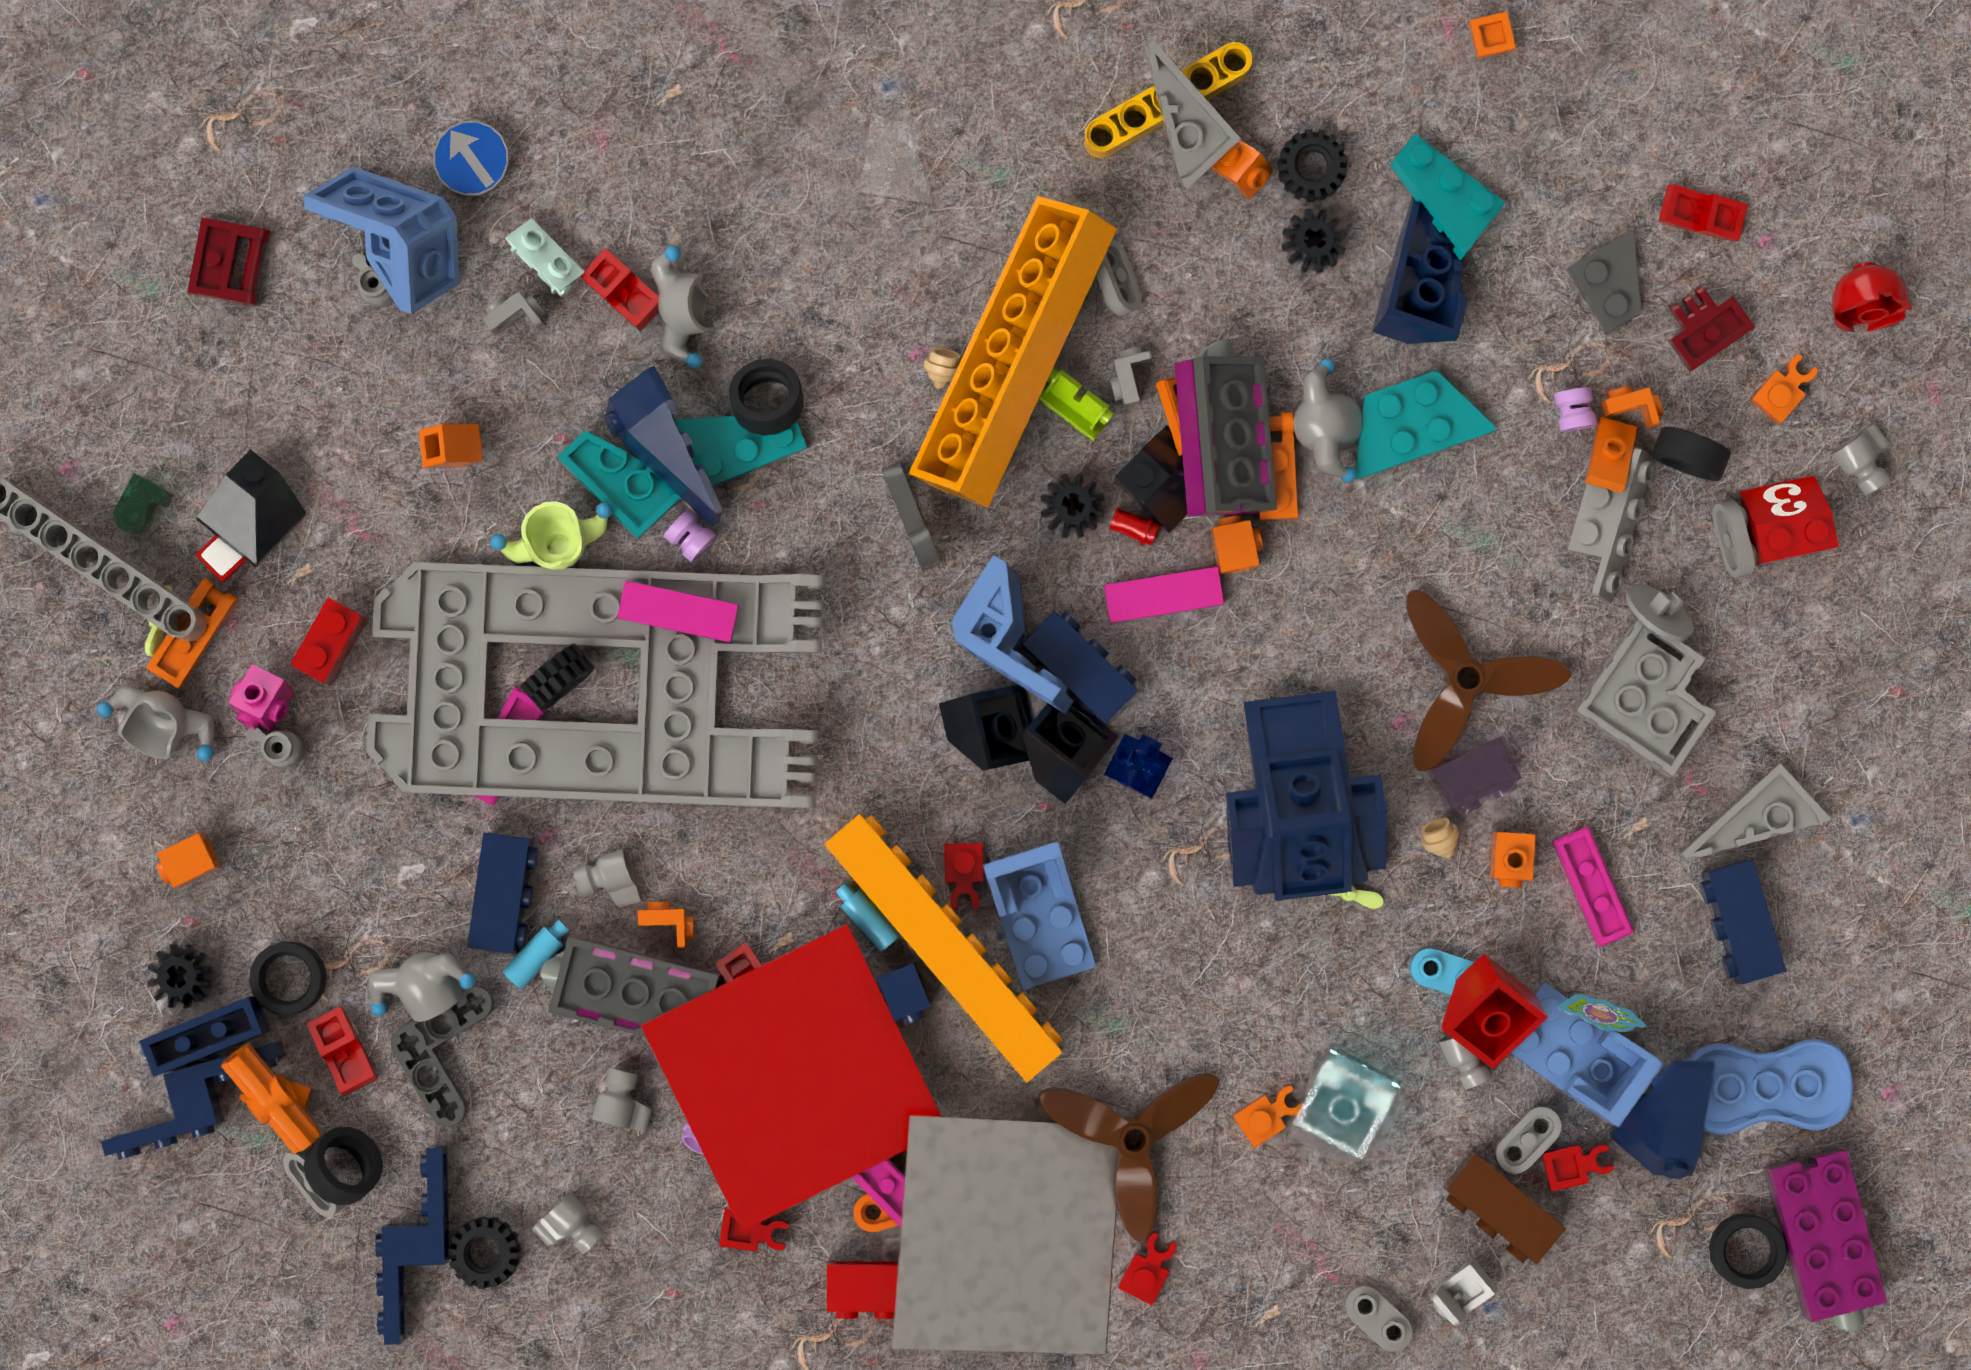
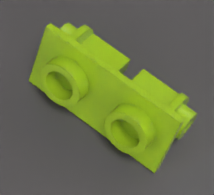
[1039,367,1114,441]

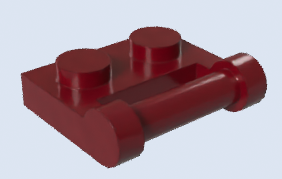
[187,217,271,307]

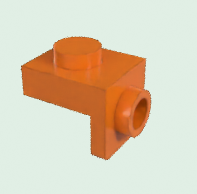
[1210,140,1273,199]
[1600,386,1663,430]
[638,901,695,948]

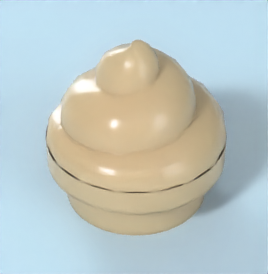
[924,348,961,389]
[1421,818,1459,859]

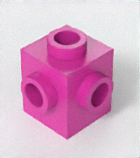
[228,664,294,732]

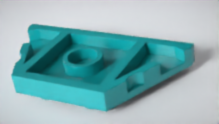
[1354,370,1496,480]

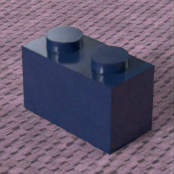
[877,962,932,1025]

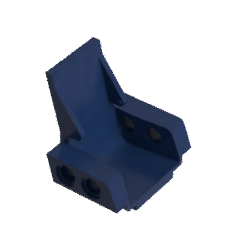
[1226,691,1387,901]

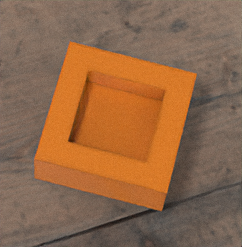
[1468,12,1516,60]

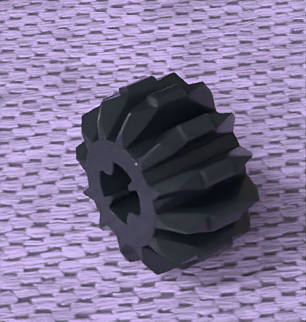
[1281,209,1346,274]
[1040,474,1105,539]
[147,944,214,1009]

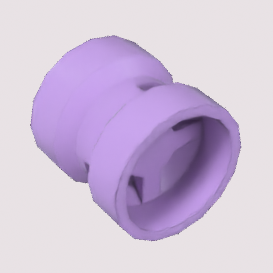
[1554,387,1598,432]
[663,509,717,563]

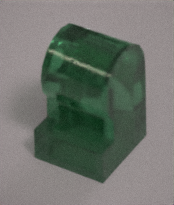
[113,473,174,534]

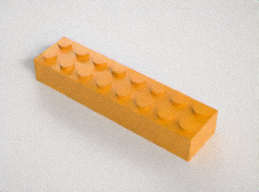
[908,196,1117,508]
[824,814,1063,1083]

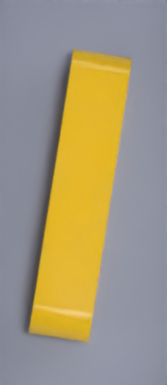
[1084,42,1252,158]

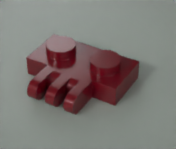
[1668,286,1755,372]

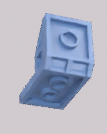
[303,167,460,314]
[951,555,1073,714]
[983,841,1096,990]
[1511,982,1664,1127]

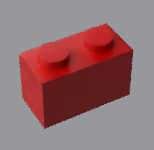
[290,597,368,685]
[827,1261,899,1319]

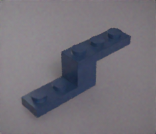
[101,1040,286,1160]
[375,1145,450,1345]

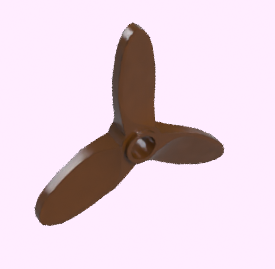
[1406,590,1571,772]
[1038,1073,1218,1242]

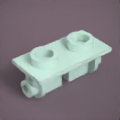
[505,218,585,297]

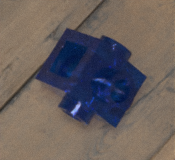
[1104,734,1173,799]

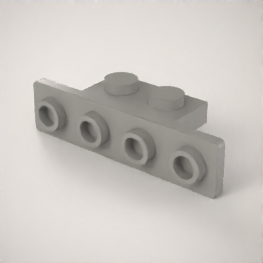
[1568,448,1655,603]

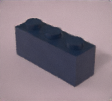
[1022,611,1138,725]
[467,832,539,954]
[1699,860,1787,984]
[139,996,270,1077]

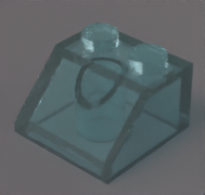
[1292,1045,1402,1160]

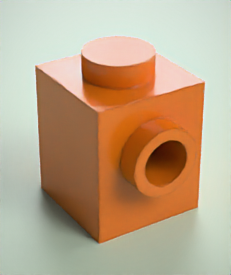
[419,424,483,468]
[1211,515,1263,576]
[1489,832,1536,888]
[156,833,223,888]

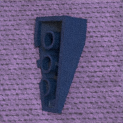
[1372,196,1466,344]
[604,366,723,526]
[1612,1060,1715,1179]

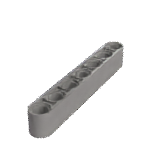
[0,478,207,641]

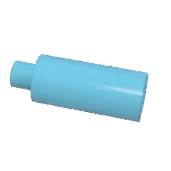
[835,882,901,952]
[502,920,570,990]

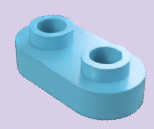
[1409,948,1474,995]

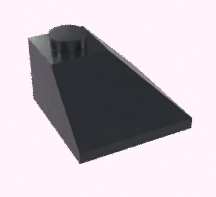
[1114,425,1187,533]
[196,449,306,568]
[938,685,1032,771]
[1022,701,1119,804]

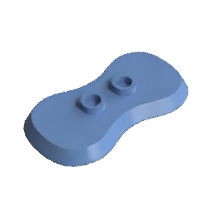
[1688,1039,1854,1135]

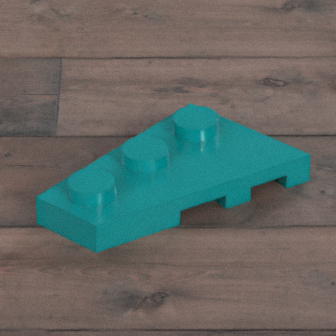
[1390,133,1506,261]
[675,416,808,487]
[557,431,682,541]

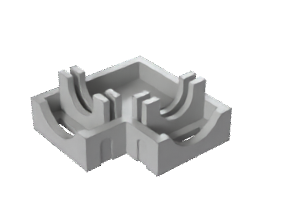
[1572,617,1716,777]

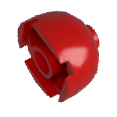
[1832,262,1912,332]

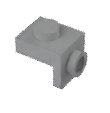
[482,291,545,336]
[1109,347,1153,409]
[1431,1258,1498,1327]

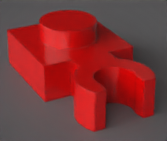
[944,843,984,909]
[1541,1144,1614,1192]
[719,1207,789,1252]
[1117,1232,1176,1306]

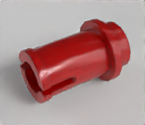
[1109,507,1160,547]

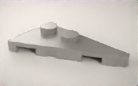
[1143,38,1241,189]
[1679,763,1831,861]

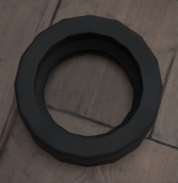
[729,359,804,436]
[1652,426,1731,481]
[249,941,327,1015]
[303,1127,383,1205]
[1709,1213,1787,1289]

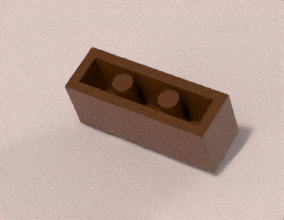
[1442,1151,1566,1264]

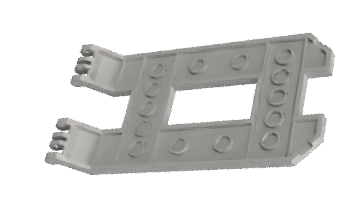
[367,562,825,808]

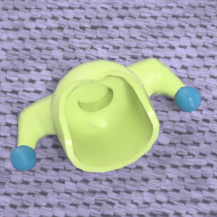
[490,501,612,570]

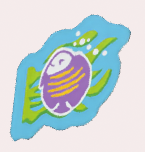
[1558,994,1646,1032]

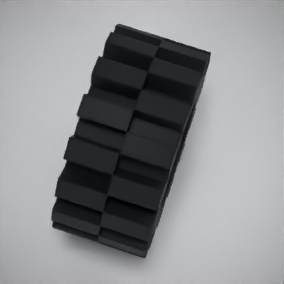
[1277,129,1348,203]
[521,643,595,711]
[448,1216,522,1289]

